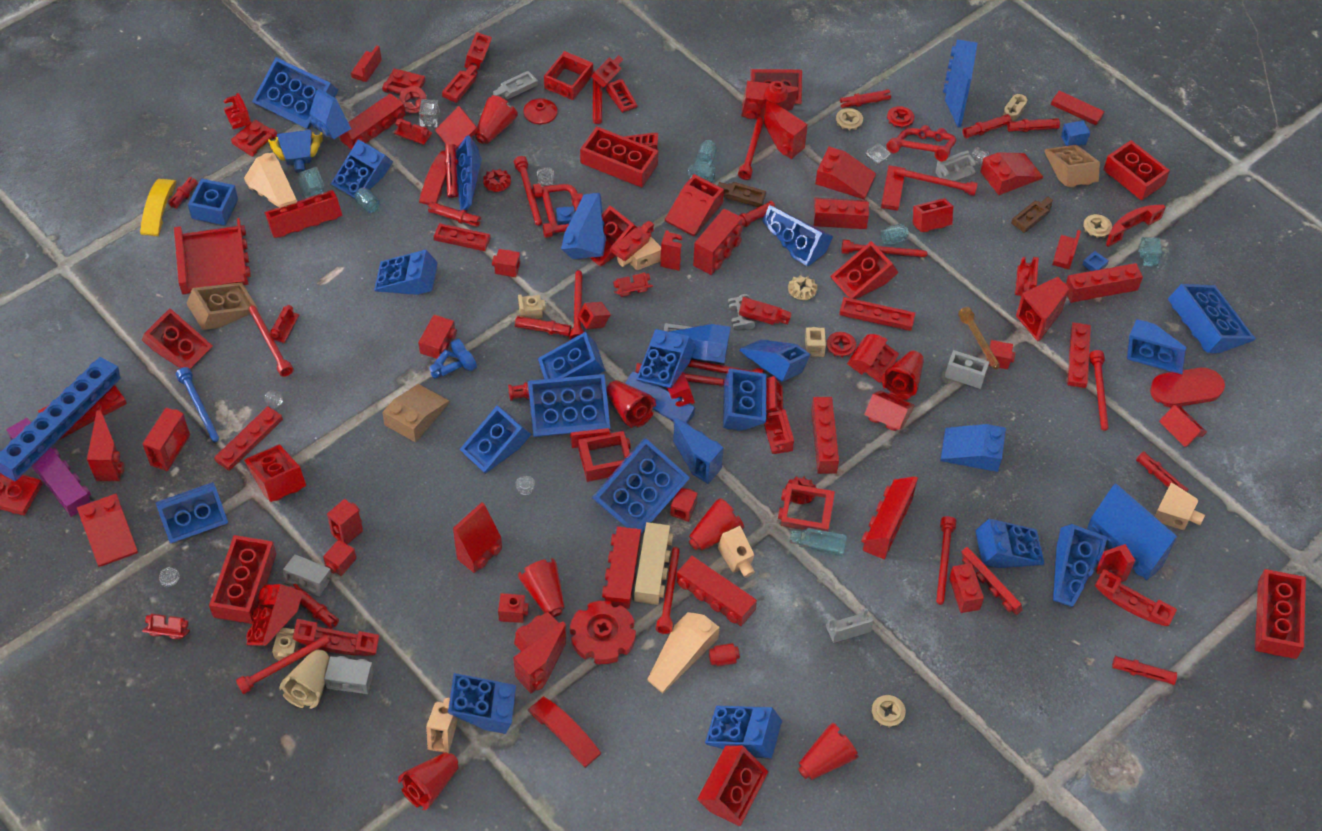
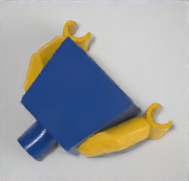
[268,130,323,173]

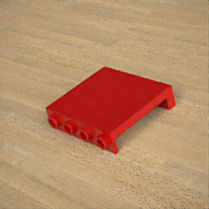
[174,218,251,295]

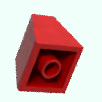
[1016,277,1069,341]

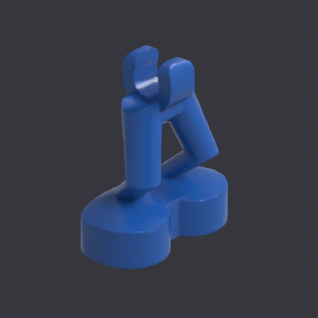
[429,339,477,379]

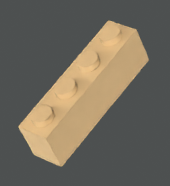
[634,522,673,605]

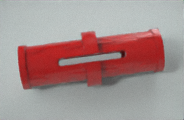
[168,177,198,209]

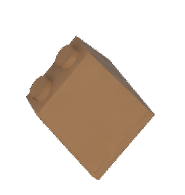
[1045,145,1100,187]
[187,282,258,330]
[382,384,450,443]

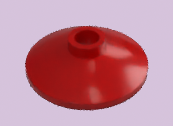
[523,98,557,125]

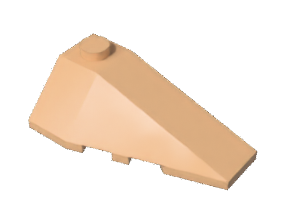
[244,152,297,208]
[647,612,719,693]

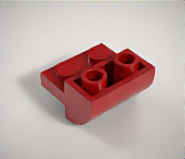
[847,334,899,383]

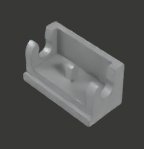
[935,150,976,181]
[283,554,331,597]
[826,608,874,643]

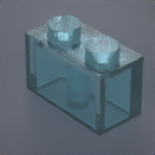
[298,167,325,199]

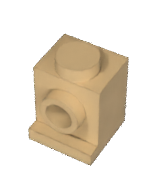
[518,295,546,319]
[805,327,826,357]
[272,628,300,661]

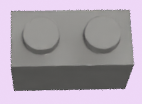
[945,350,989,389]
[324,656,374,694]

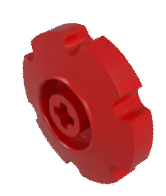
[570,601,636,664]

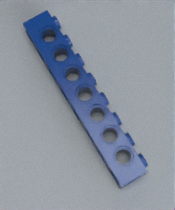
[0,357,121,482]

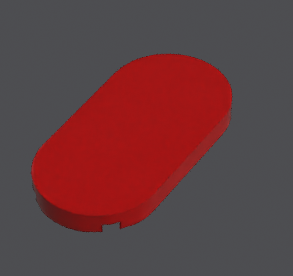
[1150,368,1225,408]

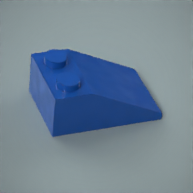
[1127,319,1186,374]
[538,332,606,379]
[460,405,531,473]
[940,424,1006,472]

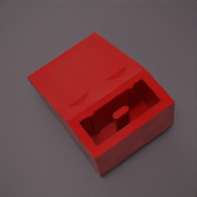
[665,174,724,237]
[246,584,303,646]

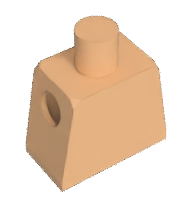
[617,237,661,270]
[1155,483,1205,530]
[718,526,755,578]
[426,698,457,753]

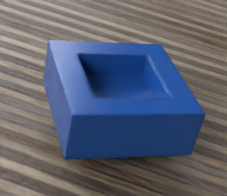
[556,206,574,225]
[1082,251,1109,271]

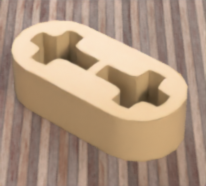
[1003,94,1027,121]

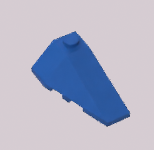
[456,136,482,211]
[561,193,606,259]
[762,205,833,266]
[669,324,731,364]
[1053,524,1107,607]

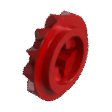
[399,86,427,114]
[887,106,914,129]
[483,168,511,192]
[826,332,856,358]
[785,476,816,505]

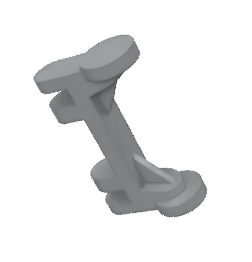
[728,294,755,330]

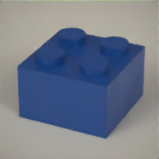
[188,178,238,226]

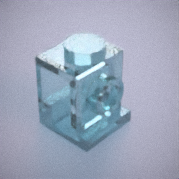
[687,159,716,183]
[1138,237,1162,266]

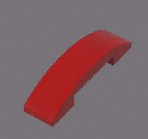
[419,150,447,205]
[1106,205,1166,247]
[1095,569,1177,626]
[292,619,379,656]
[528,696,601,768]

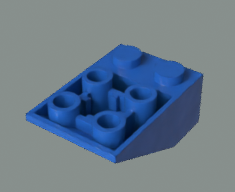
[331,139,393,200]
[374,250,438,295]
[636,329,696,388]
[739,339,811,382]
[673,418,724,484]
[975,519,1045,568]
[448,673,516,734]
[705,706,782,758]

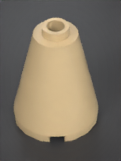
[279,650,330,709]

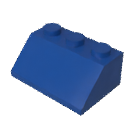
[309,89,351,139]
[723,368,766,431]
[155,482,228,544]

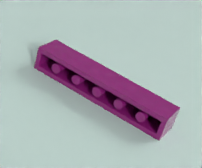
[6,417,91,517]

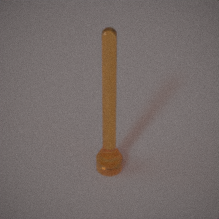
[958,307,1000,370]

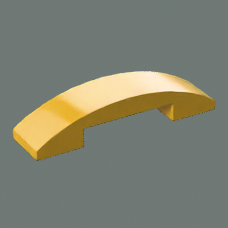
[140,179,177,236]

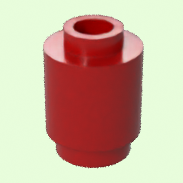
[709,643,740,667]

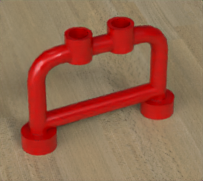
[886,125,956,161]
[533,183,583,238]

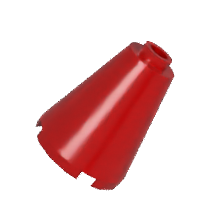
[475,95,518,144]
[882,351,924,400]
[606,380,656,428]
[688,498,745,551]
[518,558,565,618]
[798,723,859,780]
[398,752,458,810]

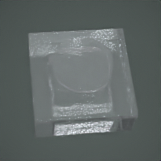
[866,143,891,166]

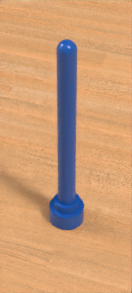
[176,367,219,442]

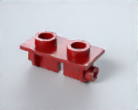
[394,118,432,145]
[613,272,653,297]
[270,305,300,343]
[142,614,190,639]

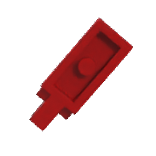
[591,55,624,88]
[442,64,478,103]
[611,221,654,261]
[739,297,791,325]

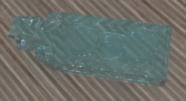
[789,528,847,556]

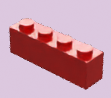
[340,93,406,150]
[264,190,343,238]
[1066,263,1143,303]
[811,397,839,474]
[602,526,641,609]
[676,556,757,626]

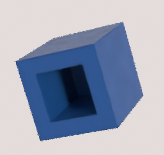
[1061,121,1090,146]

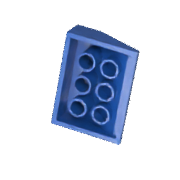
[943,39,977,128]
[252,57,338,129]
[1168,284,1256,353]
[528,374,610,437]
[592,438,690,534]
[1087,483,1177,580]

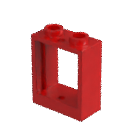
[544,51,593,100]
[143,408,190,471]
[578,431,631,482]
[778,483,835,534]

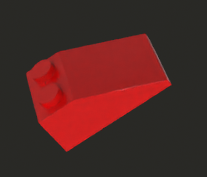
[741,81,798,119]
[764,99,808,159]
[815,146,876,200]
[980,152,1043,196]
[590,206,637,267]
[830,241,899,299]
[142,308,213,369]
[87,410,124,481]
[244,444,306,502]
[77,494,138,567]
[453,502,502,573]
[513,621,566,694]

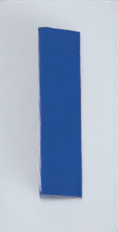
[625,371,695,423]

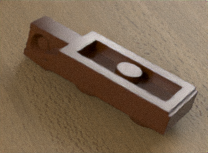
[717,182,766,207]
[1011,196,1053,233]

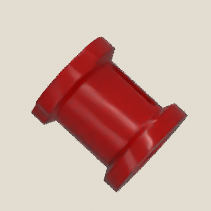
[508,382,529,401]

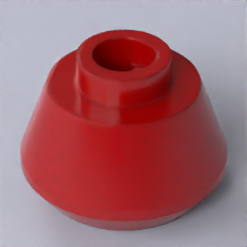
[764,81,788,104]

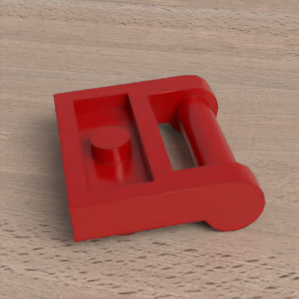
[382,68,426,100]
[231,119,278,157]

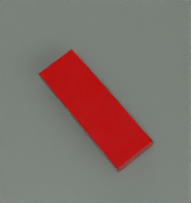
[1051,91,1105,125]
[881,165,906,211]
[434,223,491,251]

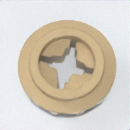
[836,108,863,131]
[1083,214,1112,238]
[788,275,817,300]
[871,695,906,728]

